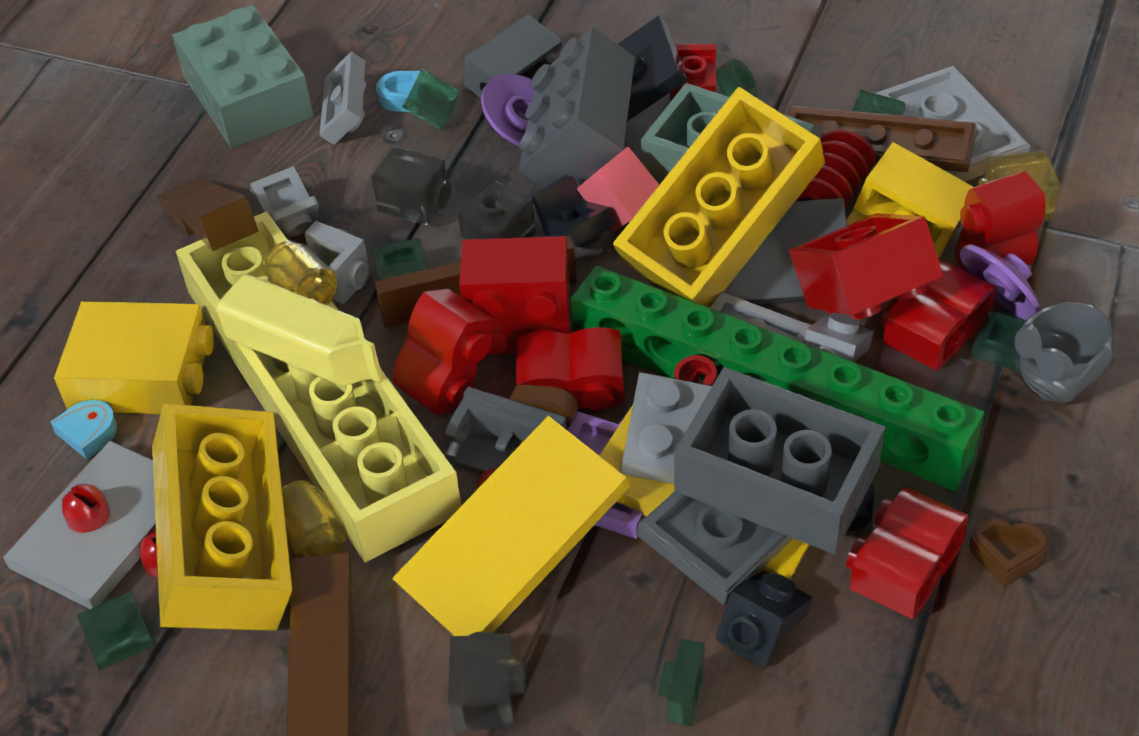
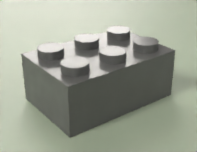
[519,26,635,188]
[674,367,885,555]

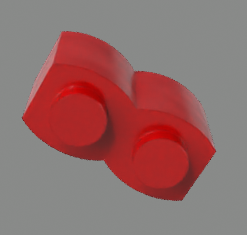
[955,171,1046,272]
[882,261,997,371]
[393,289,493,415]
[516,327,625,411]
[846,487,968,619]

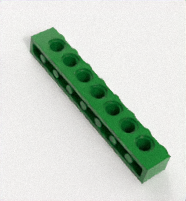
[570,266,985,492]

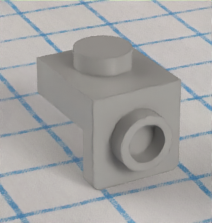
[250,166,319,237]
[305,221,371,304]
[803,313,874,362]

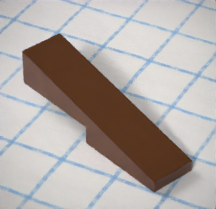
[156,178,259,251]
[286,552,355,736]

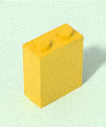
[54,301,214,414]

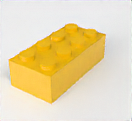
[613,86,825,308]
[152,403,292,631]

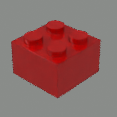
[789,213,944,320]
[459,236,572,355]

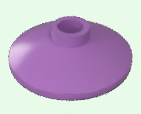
[481,74,533,146]
[960,244,1041,321]

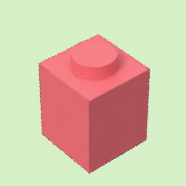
[577,147,659,233]

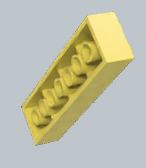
[176,211,462,563]

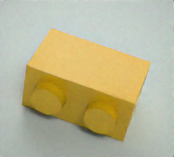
[853,142,974,258]

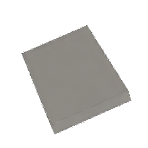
[874,66,1031,182]
[3,441,156,611]

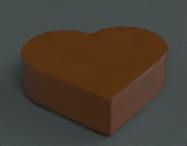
[510,384,579,428]
[970,518,1049,587]

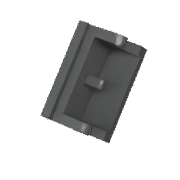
[463,14,562,98]
[445,387,567,474]

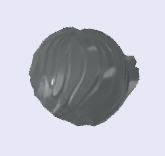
[1015,302,1114,403]

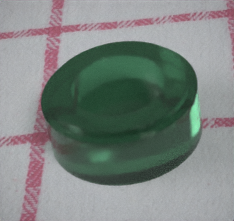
[716,59,758,97]

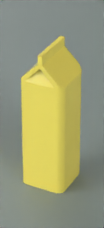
[217,273,383,385]

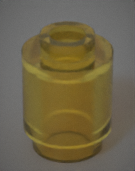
[264,241,338,305]
[282,480,347,557]

